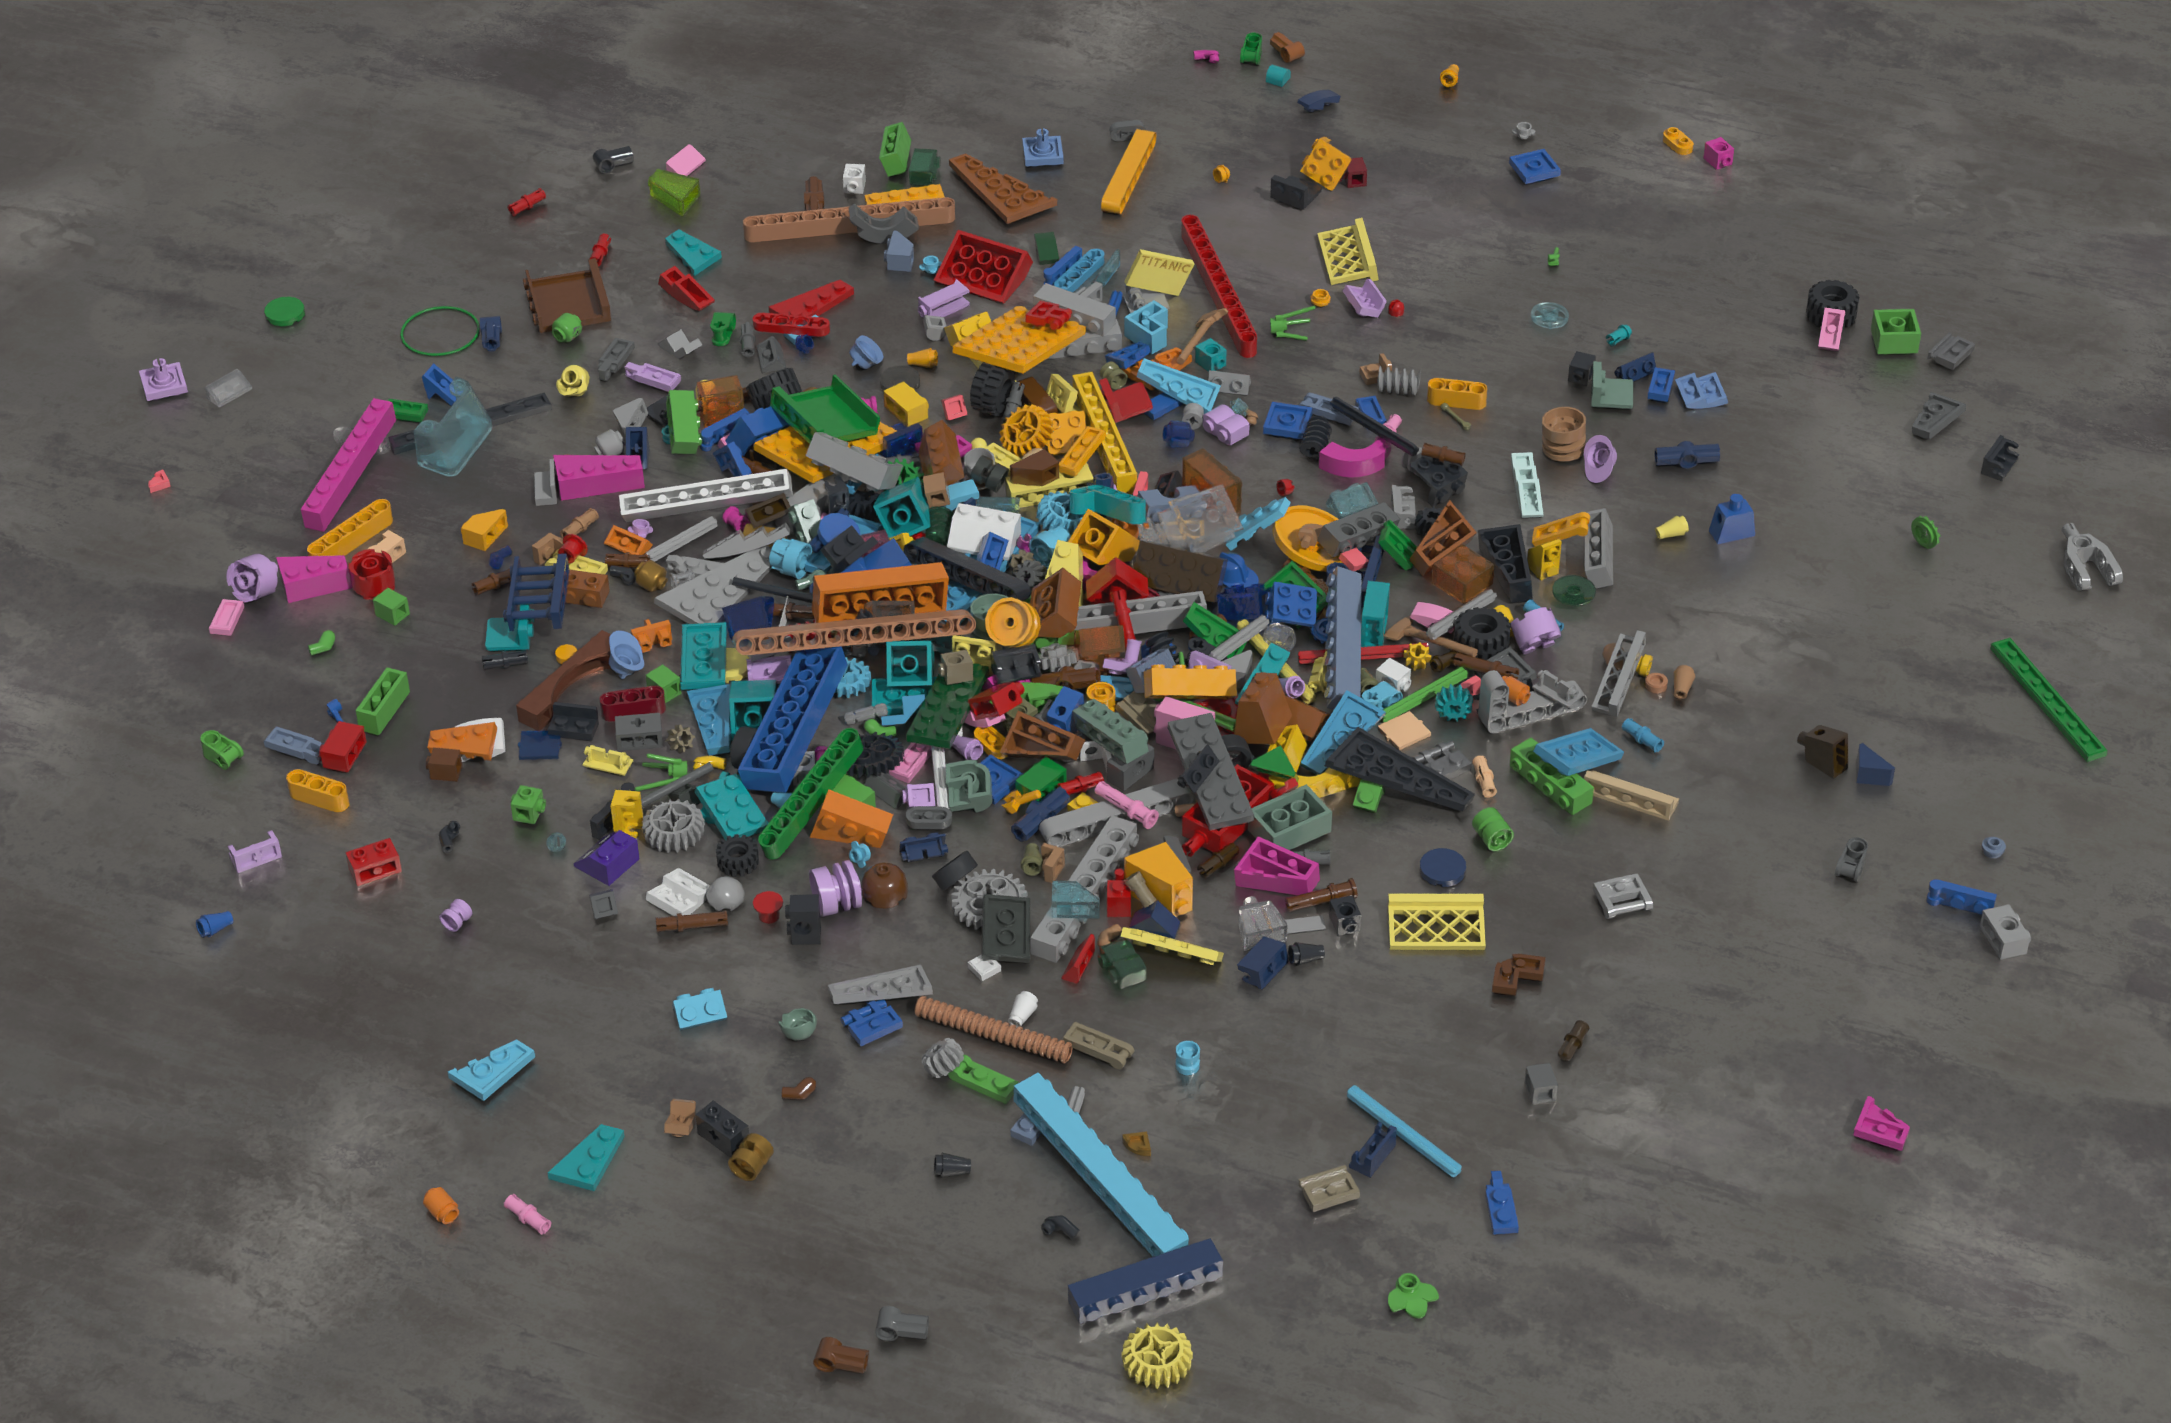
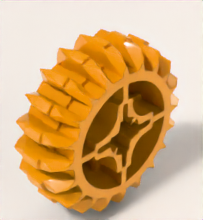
[999,404,1054,459]

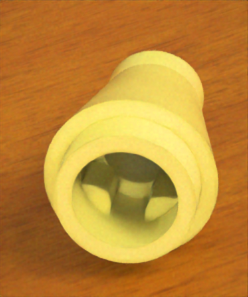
[1655,516,1689,540]

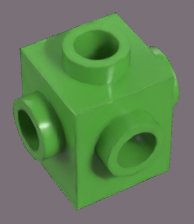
[511,785,546,824]

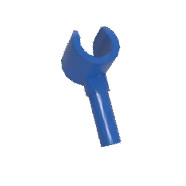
[327,699,344,722]

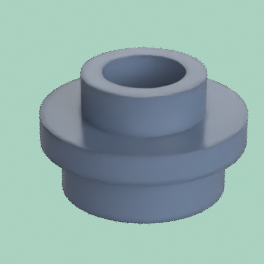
[1982,837,2006,858]

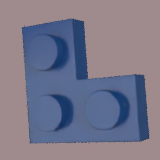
[713,441,752,477]

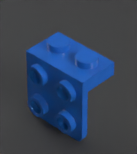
[1264,582,1317,633]

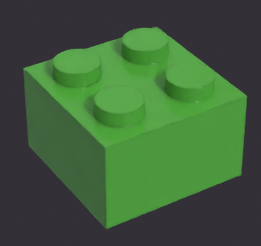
[1871,309,1921,355]

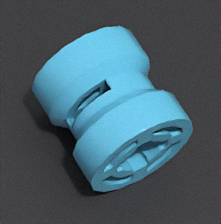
[1175,1041,1200,1075]

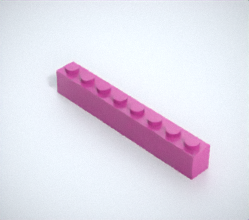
[301,398,396,532]

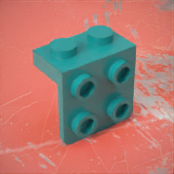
[485,604,535,651]

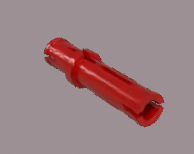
[1110,589,1136,653]

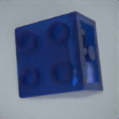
[879,423,923,458]
[1217,583,1271,620]

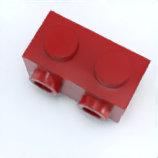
[319,721,367,773]
[345,838,402,887]

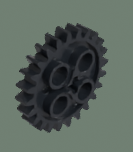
[846,732,905,778]

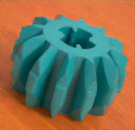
[1435,684,1473,722]

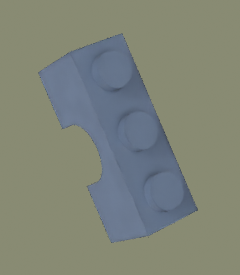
[1137,485,1206,523]

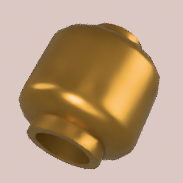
[634,560,668,592]

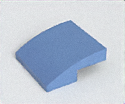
[1675,372,1728,409]

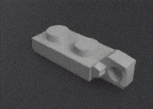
[666,555,724,579]

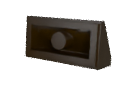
[745,493,791,529]

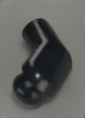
[1041,1215,1080,1239]

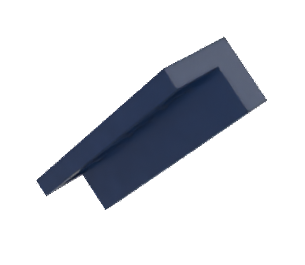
[1354,535,1384,608]

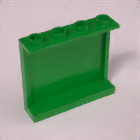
[770,374,880,444]

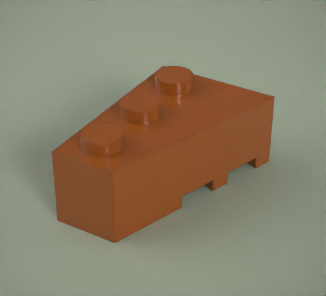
[1409,500,1477,576]
[1000,711,1085,761]

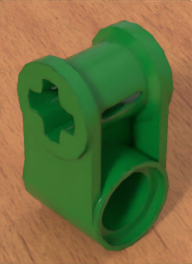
[1240,32,1262,65]
[710,312,736,346]

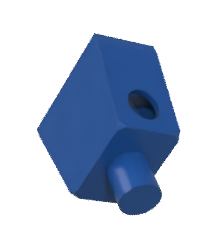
[1709,494,1755,544]
[1046,686,1084,734]

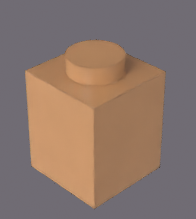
[923,472,950,509]

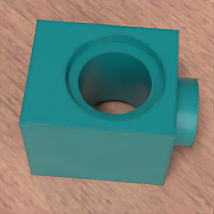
[1195,338,1227,372]

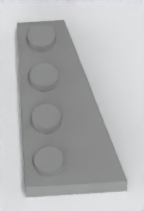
[828,964,933,1004]

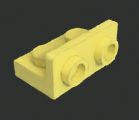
[1046,374,1081,413]

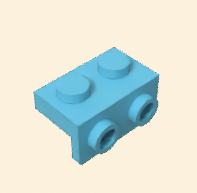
[672,988,727,1030]

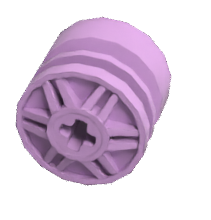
[809,860,862,917]

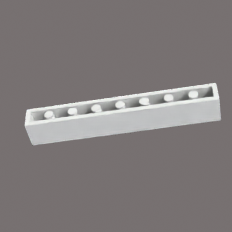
[619,469,793,522]

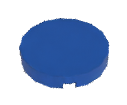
[817,513,860,546]

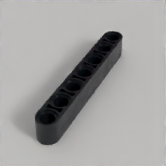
[904,537,1031,601]

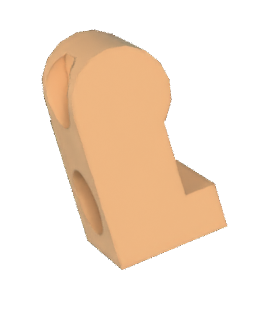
[368,530,406,563]

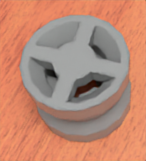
[1182,403,1204,429]

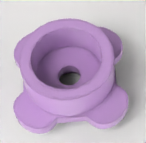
[628,519,653,538]

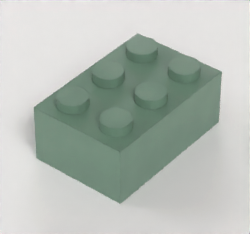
[1248,784,1332,850]

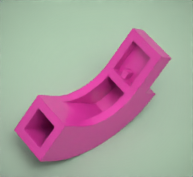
[1319,437,1391,477]

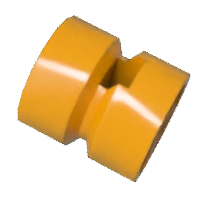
[1087,682,1116,712]

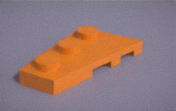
[427,722,497,761]

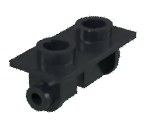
[1177,744,1220,793]

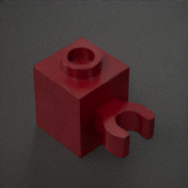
[1338,157,1367,188]

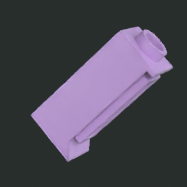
[918,279,970,317]

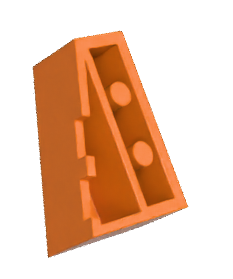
[810,790,893,848]

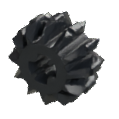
[849,489,880,521]
[1414,506,1442,538]

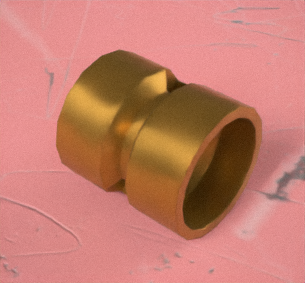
[728,1133,774,1181]

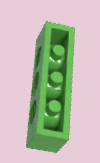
[1510,738,1594,815]

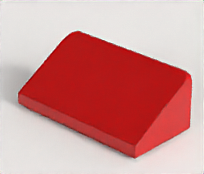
[1061,934,1095,984]

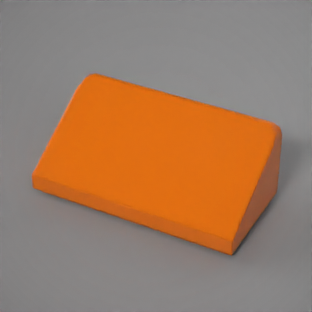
[604,525,653,555]

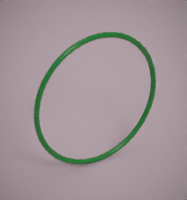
[400,306,480,356]

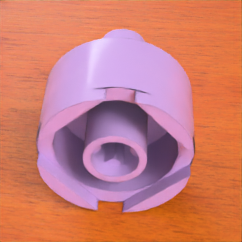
[226,554,278,602]
[1510,607,1561,655]

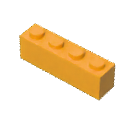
[1144,664,1237,700]

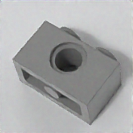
[1980,904,2031,960]

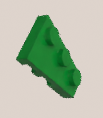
[1183,602,1247,659]

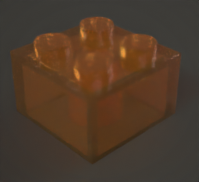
[697,375,744,428]
[1432,544,1495,604]
[1074,625,1126,661]

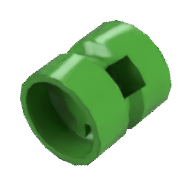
[1472,807,1514,851]

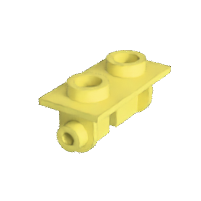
[1307,651,1327,694]
[582,745,633,776]

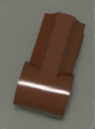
[813,1337,869,1373]

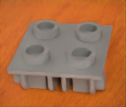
[1121,285,1170,313]

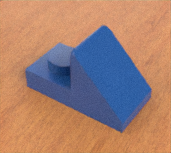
[422,363,465,406]

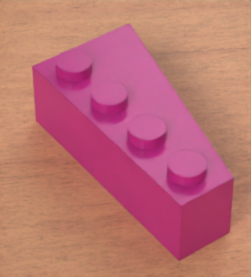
[553,455,645,501]

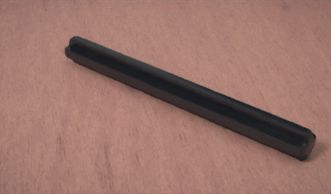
[1330,397,1419,456]

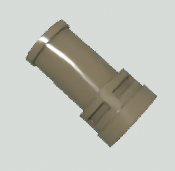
[1124,871,1157,908]

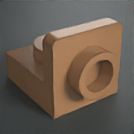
[1359,353,1392,385]
[532,533,563,565]
[1041,843,1065,883]

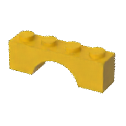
[1268,768,1362,798]

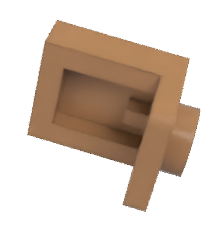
[664,1099,696,1137]

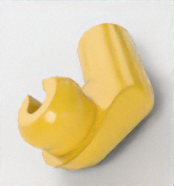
[693,755,727,770]

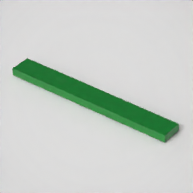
[1990,638,2108,762]

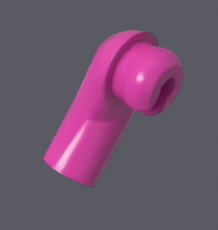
[1193,50,1220,63]

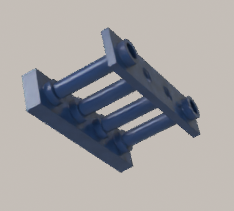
[503,554,570,631]

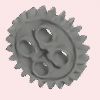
[951,869,1027,930]

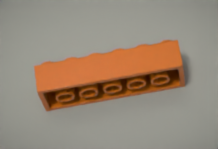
[812,562,949,623]

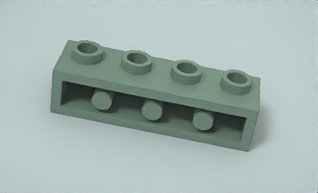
[1072,699,1149,764]

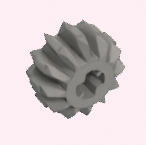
[922,1038,964,1078]

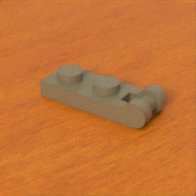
[1063,1022,1135,1070]

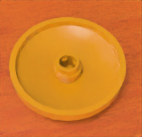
[1272,505,1345,572]

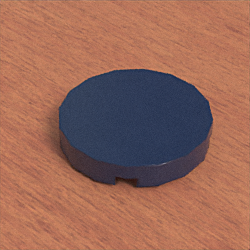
[1420,848,1466,887]

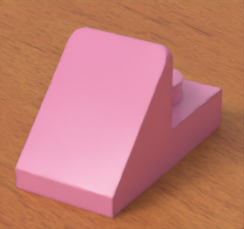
[1818,308,1845,351]

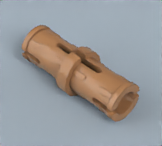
[560,508,599,539]

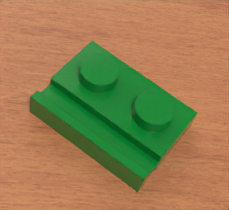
[1378,520,1417,571]

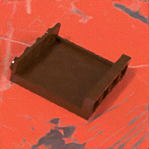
[523,258,611,333]

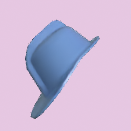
[849,335,884,370]
[609,631,644,679]

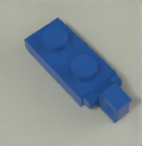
[1485,1171,1519,1235]

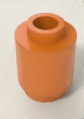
[1502,676,1531,706]
[423,1187,459,1224]

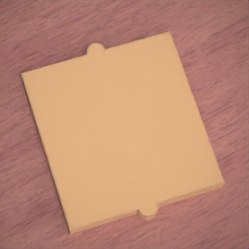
[1377,711,1431,750]

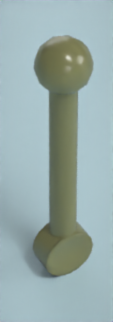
[1441,403,1471,430]

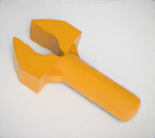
[1002,790,1041,814]

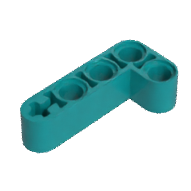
[1070,485,1146,524]

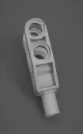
[2062,523,2123,591]

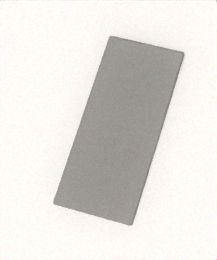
[1280,915,1326,934]

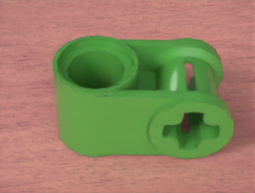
[200,730,244,770]

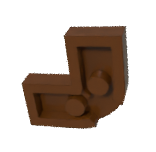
[1492,954,1546,995]

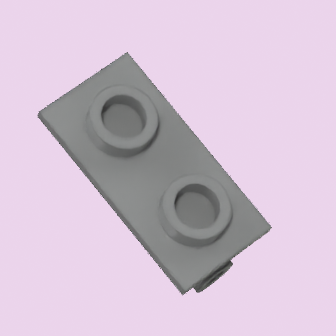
[1208,370,1251,395]
[1532,670,1582,708]

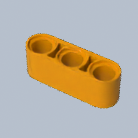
[1427,378,1488,410]
[286,769,350,812]

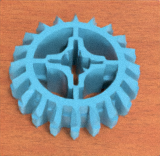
[1036,491,1084,536]

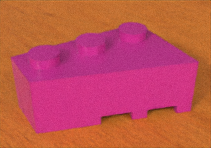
[276,555,352,603]
[1234,836,1320,895]

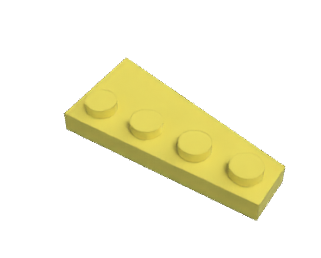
[1121,927,1224,965]

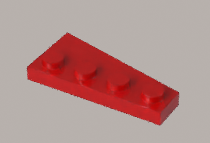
[768,280,854,316]

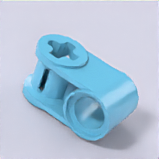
[1362,681,1403,710]

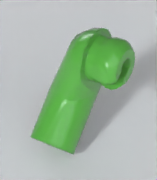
[864,719,896,737]

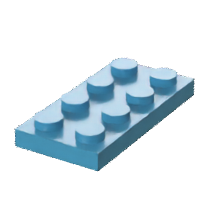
[1533,728,1624,776]

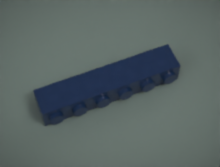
[1068,1238,1223,1324]

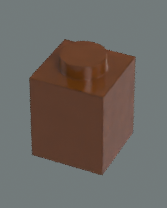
[426,747,463,782]

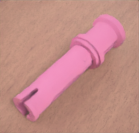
[1095,781,1159,829]

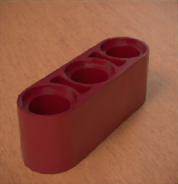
[599,686,666,722]

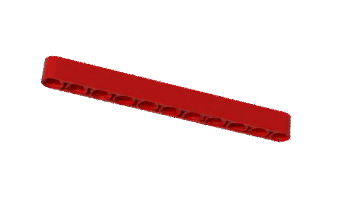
[1181,214,1257,358]

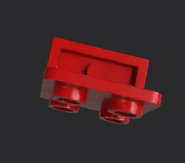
[1099,378,1153,423]

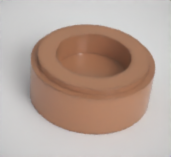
[1645,673,1668,694]

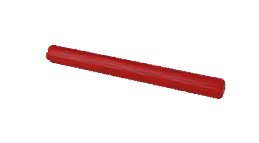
[1298,643,1429,664]

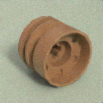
[1542,407,1586,461]

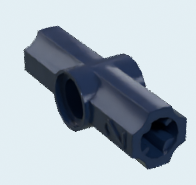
[1654,441,1720,469]
[1011,787,1071,842]

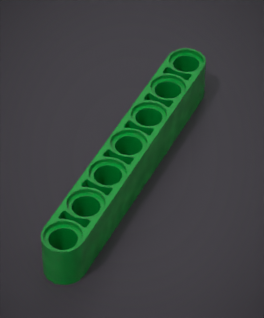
[758,728,863,860]

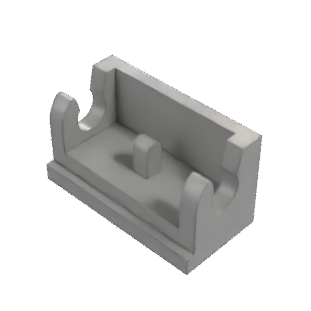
[1391,485,1416,529]

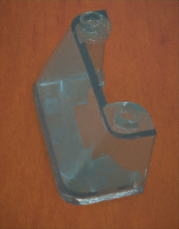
[414,377,492,477]

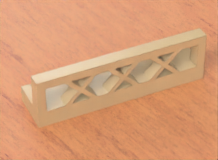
[1584,770,1679,821]

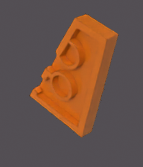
[1121,347,1192,390]

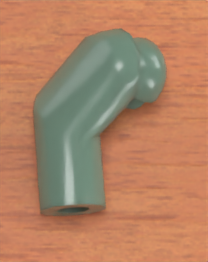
[795,570,825,590]

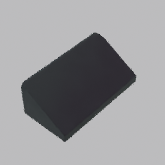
[1155,470,1185,498]

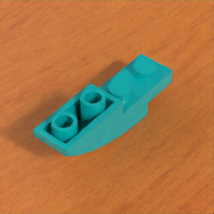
[1235,643,1290,705]

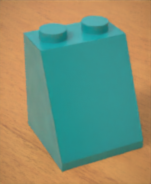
[873,477,930,538]
[886,641,934,687]
[729,680,777,741]

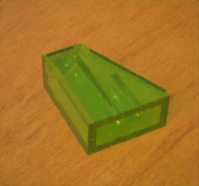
[648,169,700,216]

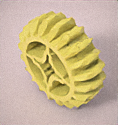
[1122,1322,1193,1389]

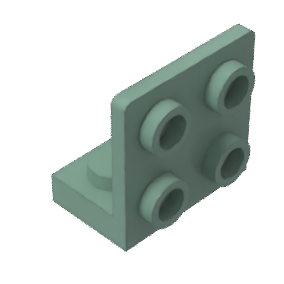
[1591,361,1633,409]

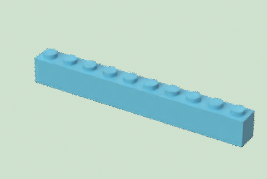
[1014,1073,1189,1257]

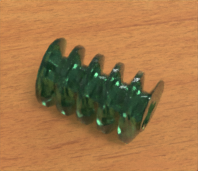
[925,506,954,547]

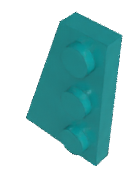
[665,229,722,276]
[548,1124,625,1191]

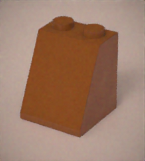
[1234,672,1292,744]

